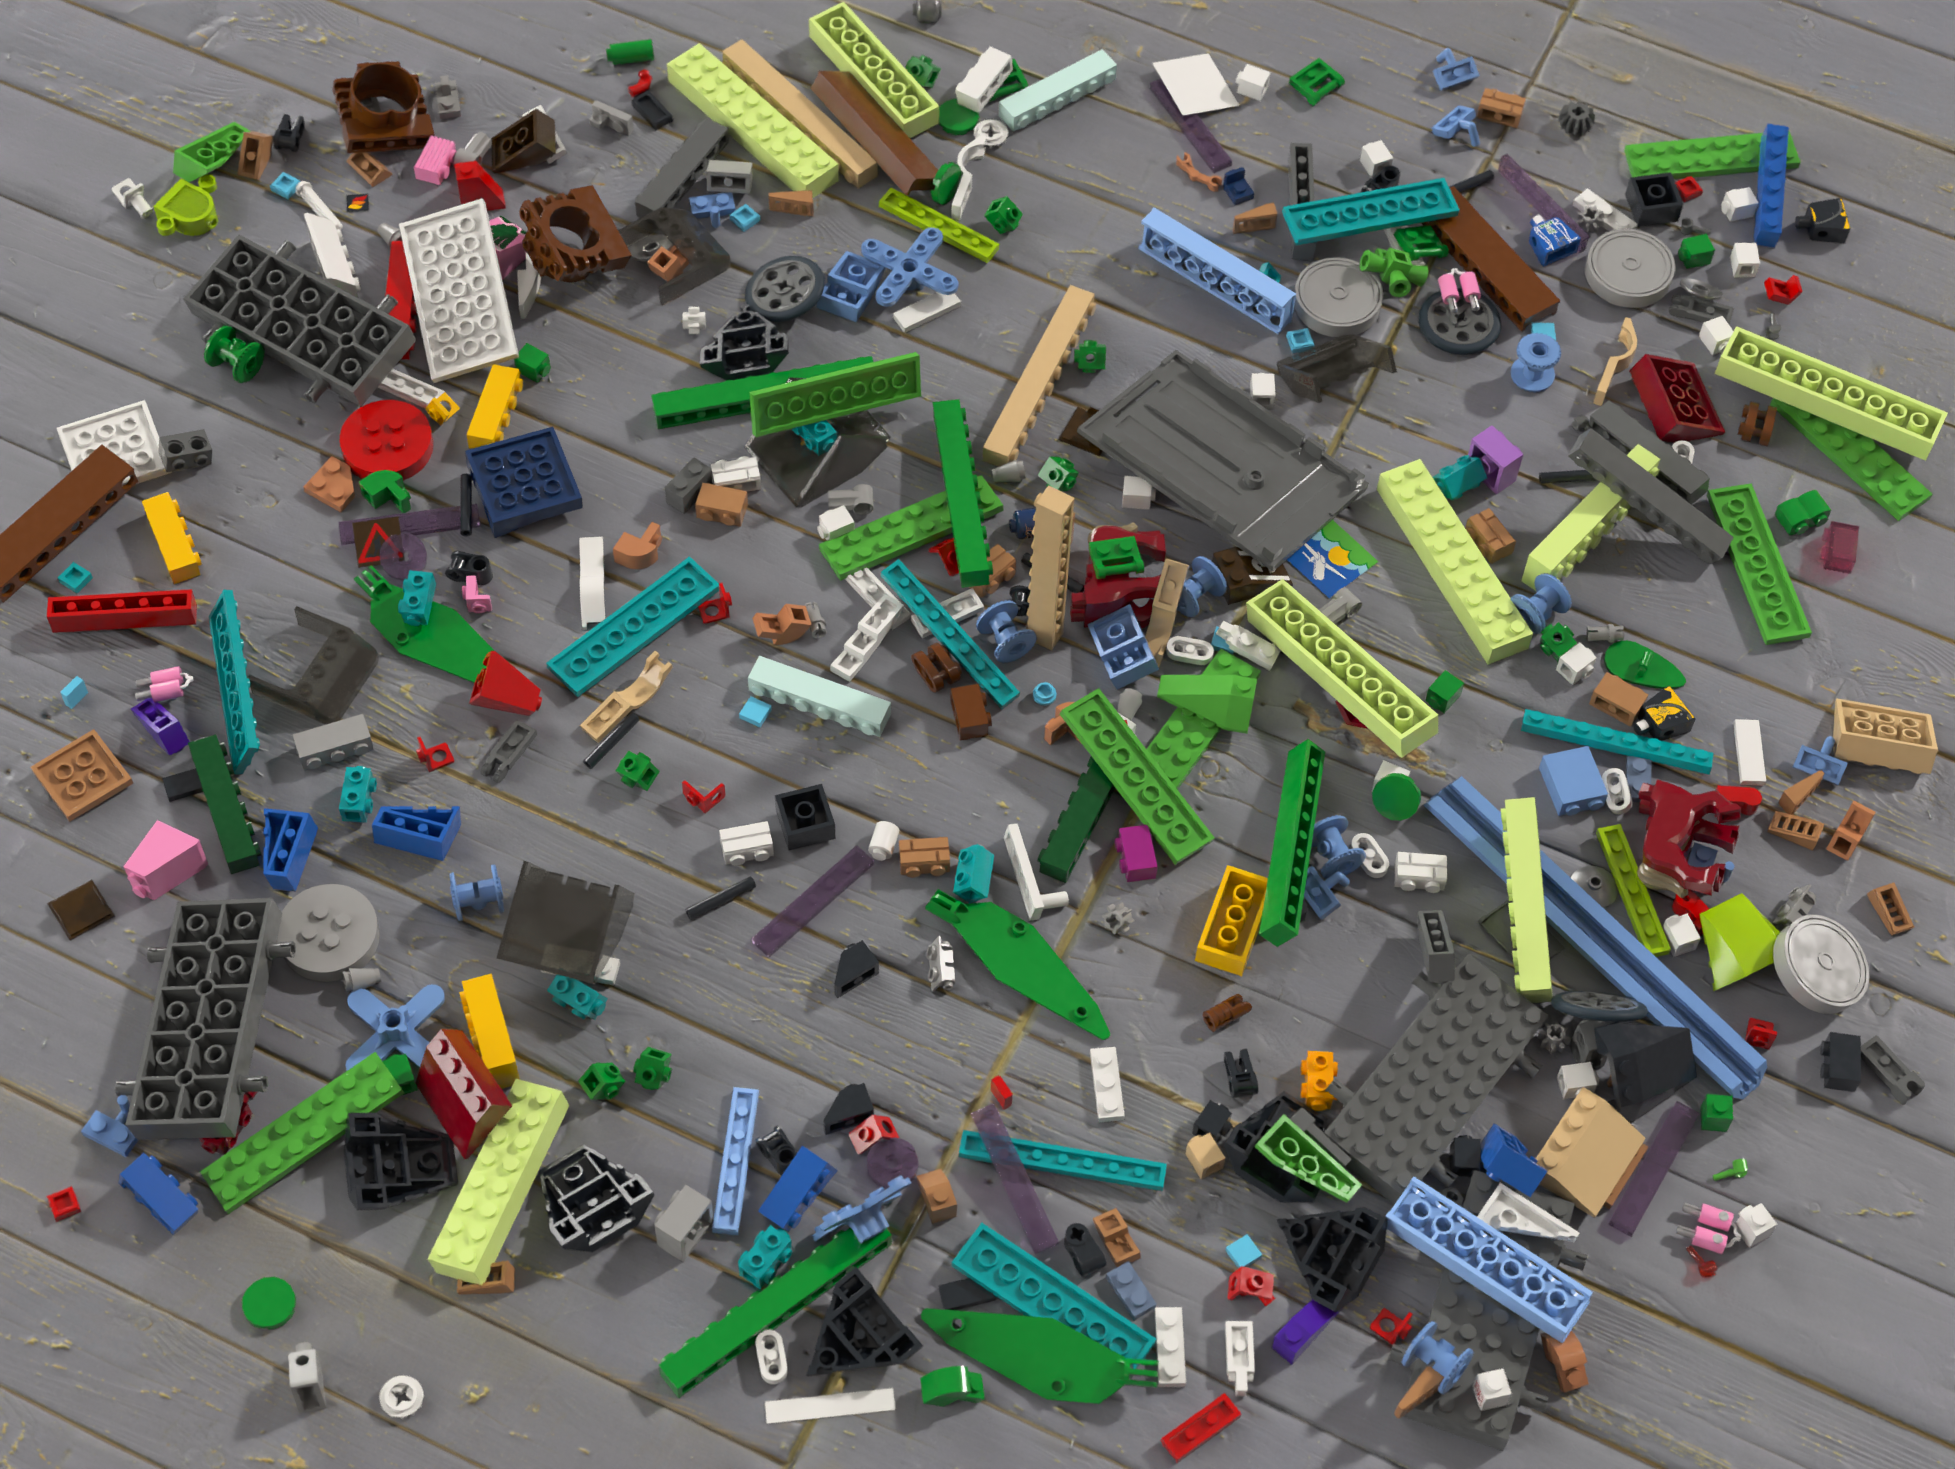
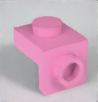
[462,576,492,613]

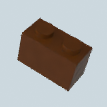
[950,684,992,741]

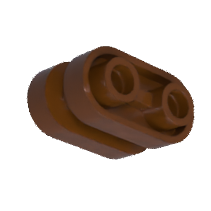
[1737,401,1777,446]
[911,642,962,693]

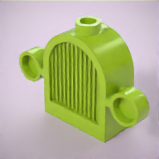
[153,174,218,236]

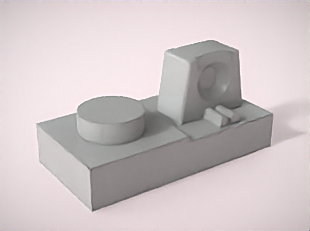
[435,75,461,119]
[589,100,634,135]

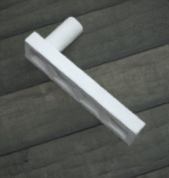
[1004,824,1069,921]

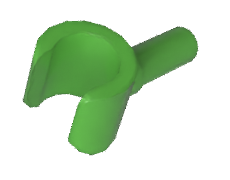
[1712,1159,1748,1181]

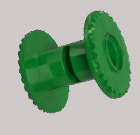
[204,326,265,384]

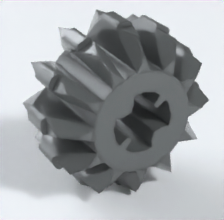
[1558,101,1595,137]

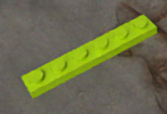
[879,188,999,263]
[1596,824,1671,957]

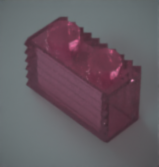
[1820,521,1859,574]

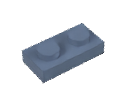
[1626,756,1651,802]
[1106,1261,1157,1320]

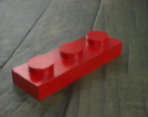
[1161,1393,1241,1463]

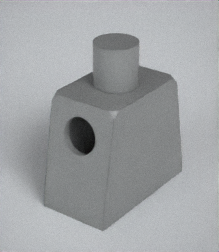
[288,1342,326,1413]

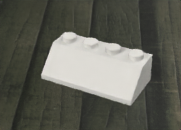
[304,213,361,298]

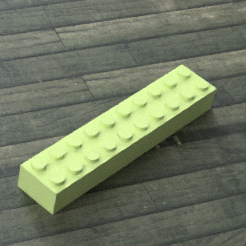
[667,43,839,198]
[1715,326,1948,461]
[1377,459,1533,664]
[1246,579,1438,758]

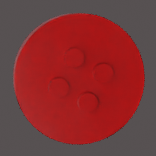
[340,400,433,481]

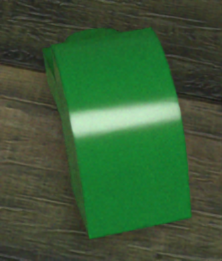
[359,470,411,514]
[920,1366,985,1407]

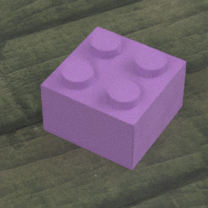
[1468,425,1523,494]

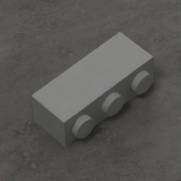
[293,714,374,770]

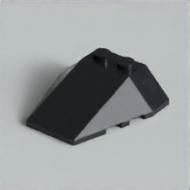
[1594,1022,1697,1122]
[1224,1091,1327,1202]
[344,1113,458,1210]
[539,1144,654,1252]

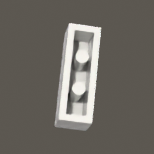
[956,47,1013,113]

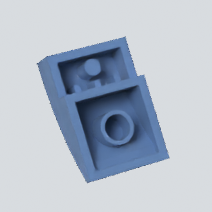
[817,251,886,322]
[1088,604,1159,690]

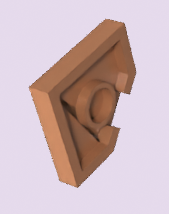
[303,456,355,512]

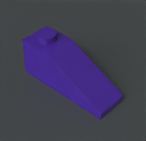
[131,698,190,756]
[1272,1299,1342,1365]

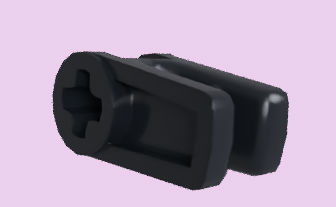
[273,114,305,152]
[1223,1049,1258,1098]

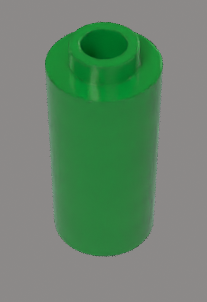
[606,39,654,65]

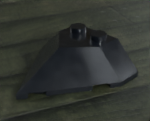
[700,303,789,381]
[1276,1207,1388,1312]
[806,1267,924,1376]

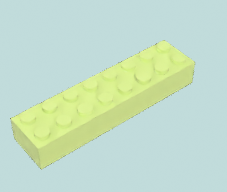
[809,2,939,138]
[1521,444,1660,592]
[1501,797,1553,1003]
[428,1079,569,1285]

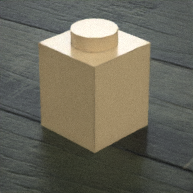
[1185,1133,1225,1179]

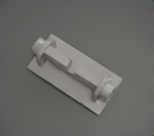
[1772,884,1816,929]
[927,936,955,992]

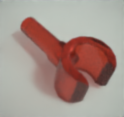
[1686,1245,1718,1278]

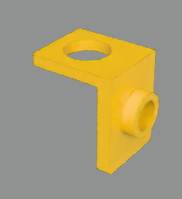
[425,392,460,426]

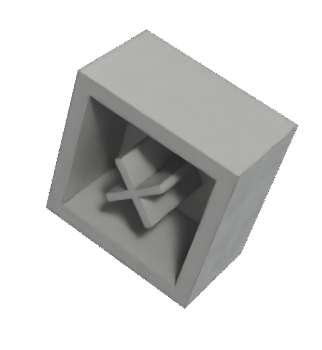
[654,1185,714,1262]

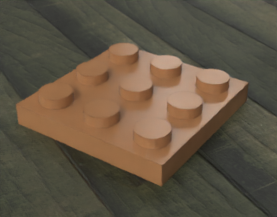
[30,729,133,822]

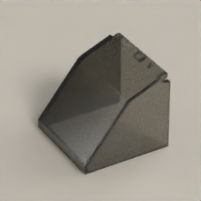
[744,377,891,507]
[496,861,635,984]

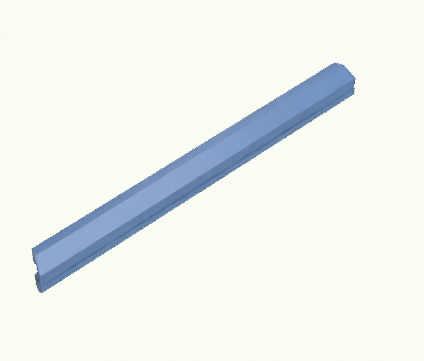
[1424,776,1767,1099]

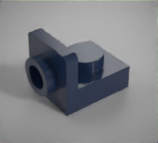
[1223,167,1254,205]

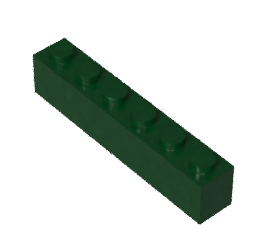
[188,734,262,875]
[1037,756,1116,883]

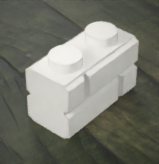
[710,456,761,492]
[719,821,774,866]
[1395,852,1447,893]

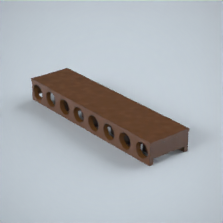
[811,71,938,195]
[1422,186,1560,332]
[0,444,138,603]

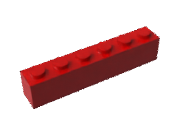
[385,241,418,360]
[47,589,197,633]

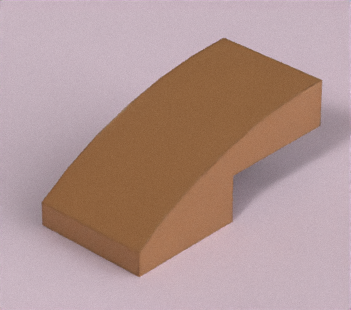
[1093,1208,1141,1267]

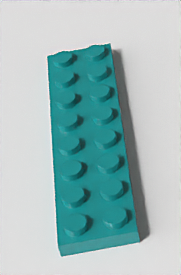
[1282,178,1460,246]
[546,556,719,697]
[209,589,260,775]
[951,1222,1156,1369]

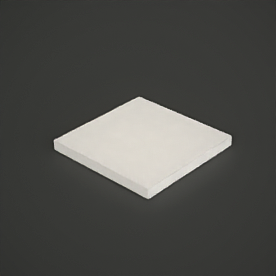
[57,400,172,492]

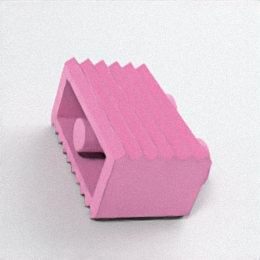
[414,136,457,185]

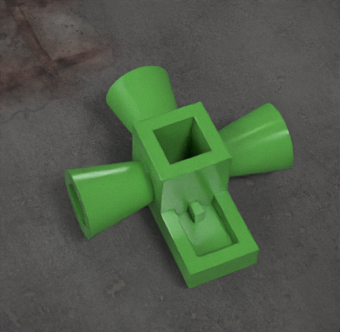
[1360,248,1428,297]

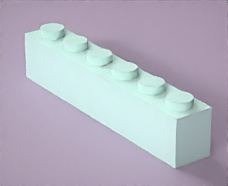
[999,49,1117,132]
[748,656,891,737]

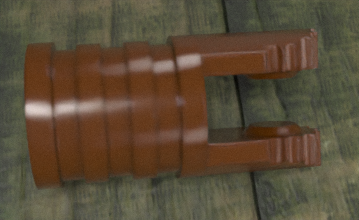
[1203,994,1252,1032]

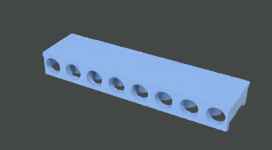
[1139,207,1296,334]
[1385,1176,1593,1344]

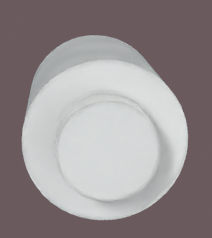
[868,821,899,861]

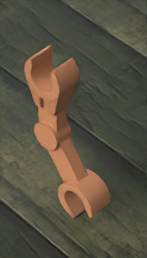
[1176,152,1222,192]

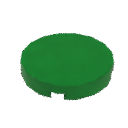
[939,99,979,135]
[931,162,962,205]
[1372,773,1421,821]
[242,1277,296,1330]

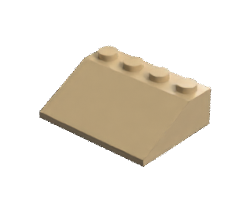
[1833,698,1938,774]
[1536,1087,1645,1218]

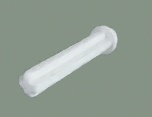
[296,181,343,230]

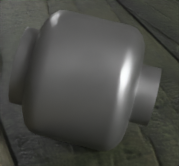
[913,0,942,23]

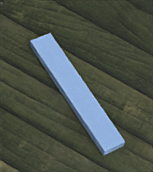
[712,1087,759,1235]

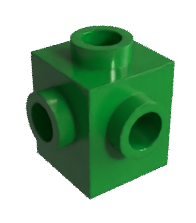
[905,55,941,88]
[984,196,1023,234]
[1074,340,1106,373]
[1038,457,1079,491]
[1540,622,1577,662]
[615,751,660,791]
[633,1047,672,1090]
[578,1062,626,1100]

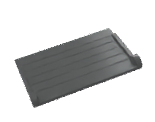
[1478,900,1565,959]

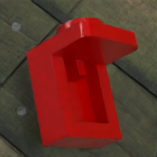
[1764,275,1802,305]

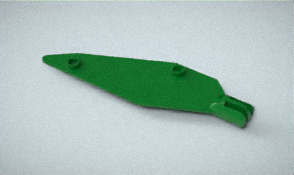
[354,565,494,683]
[925,889,1110,1040]
[921,1308,1159,1404]

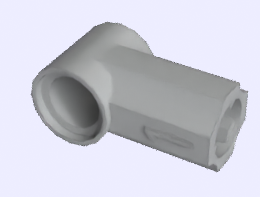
[454,131,492,165]
[828,484,874,515]
[1319,587,1362,624]

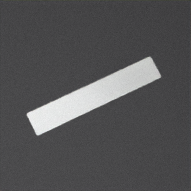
[765,1388,895,1424]

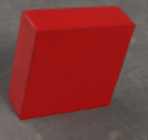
[1675,176,1703,202]
[991,1075,1013,1110]
[47,1186,82,1222]

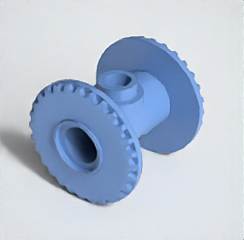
[1511,333,1561,392]
[1177,556,1227,618]
[1510,573,1572,635]
[976,600,1037,663]
[1311,815,1366,879]
[449,865,504,921]
[1402,1321,1474,1394]

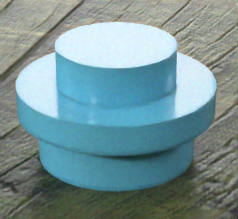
[1033,682,1057,705]

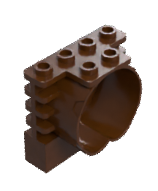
[333,61,435,153]
[519,185,632,283]

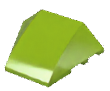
[1700,893,1780,991]

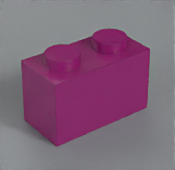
[1115,825,1158,882]

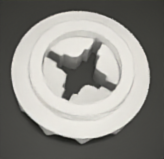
[974,119,1008,149]
[380,1376,424,1419]

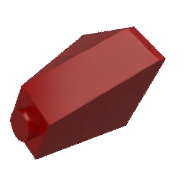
[454,161,506,211]
[469,650,542,716]

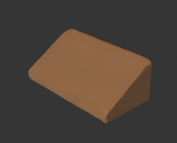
[346,152,393,187]

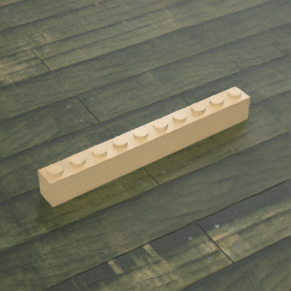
[722,39,878,189]
[982,285,1096,467]
[1026,486,1074,651]

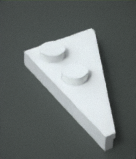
[1477,1183,1579,1242]

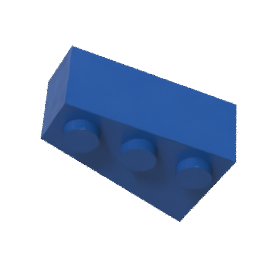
[372,806,461,861]
[263,808,318,892]
[1480,1123,1548,1197]
[758,1146,838,1232]
[119,1153,198,1235]

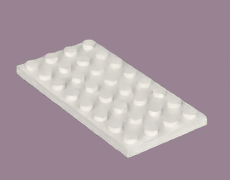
[399,199,519,383]

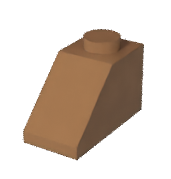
[238,131,274,180]
[916,1169,957,1224]

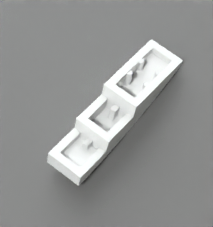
[517,253,542,319]
[830,594,904,682]

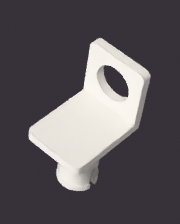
[112,178,153,218]

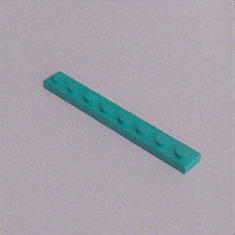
[881,559,1020,710]
[1521,709,1713,775]
[959,1130,1167,1191]

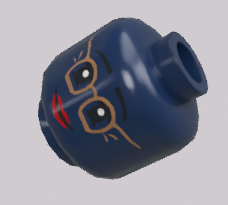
[1009,508,1036,539]

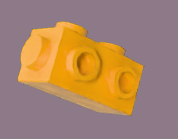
[1301,1051,1338,1111]

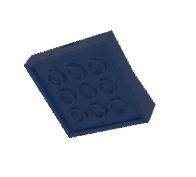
[465,427,583,538]

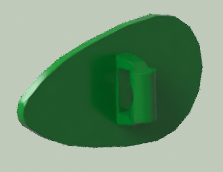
[1604,640,1686,689]

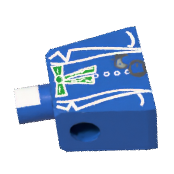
[1529,215,1581,267]

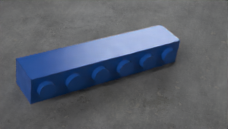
[1753,123,1789,248]

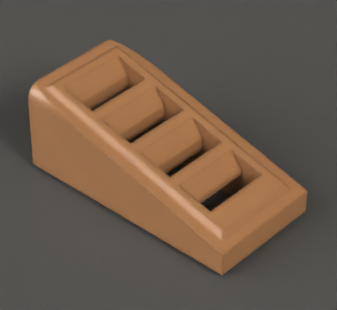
[769,190,814,216]
[1232,203,1277,234]
[1778,770,1825,815]
[1767,811,1824,850]
[1867,882,1914,936]
[457,1261,515,1294]
[1394,1366,1444,1419]

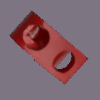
[1714,785,1762,817]
[1672,890,1709,936]

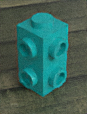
[792,420,837,456]
[1432,455,1487,500]
[398,570,436,626]
[339,766,377,823]
[953,844,994,903]
[547,970,608,1020]
[738,1225,793,1289]

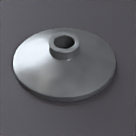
[630,234,673,261]
[1680,278,1723,300]
[1571,866,1618,908]

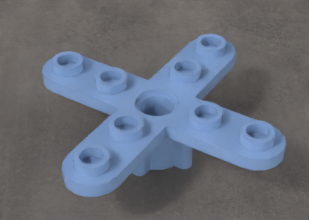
[861,228,958,307]
[345,985,445,1070]
[812,1175,912,1244]

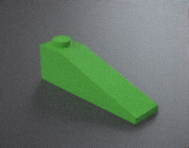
[173,122,250,182]
[1157,675,1257,734]
[1254,1115,1362,1202]

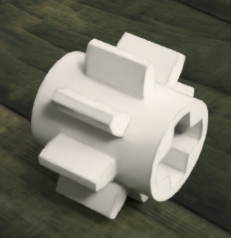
[683,307,706,334]

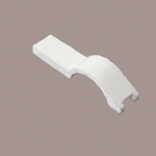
[951,135,987,221]
[579,537,606,630]

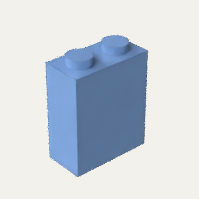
[1539,746,1608,816]

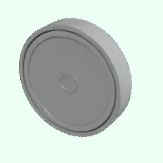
[1585,229,1675,308]
[1294,258,1383,338]
[277,884,380,982]
[1773,915,1869,1014]

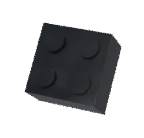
[1625,172,1684,227]
[775,784,836,851]

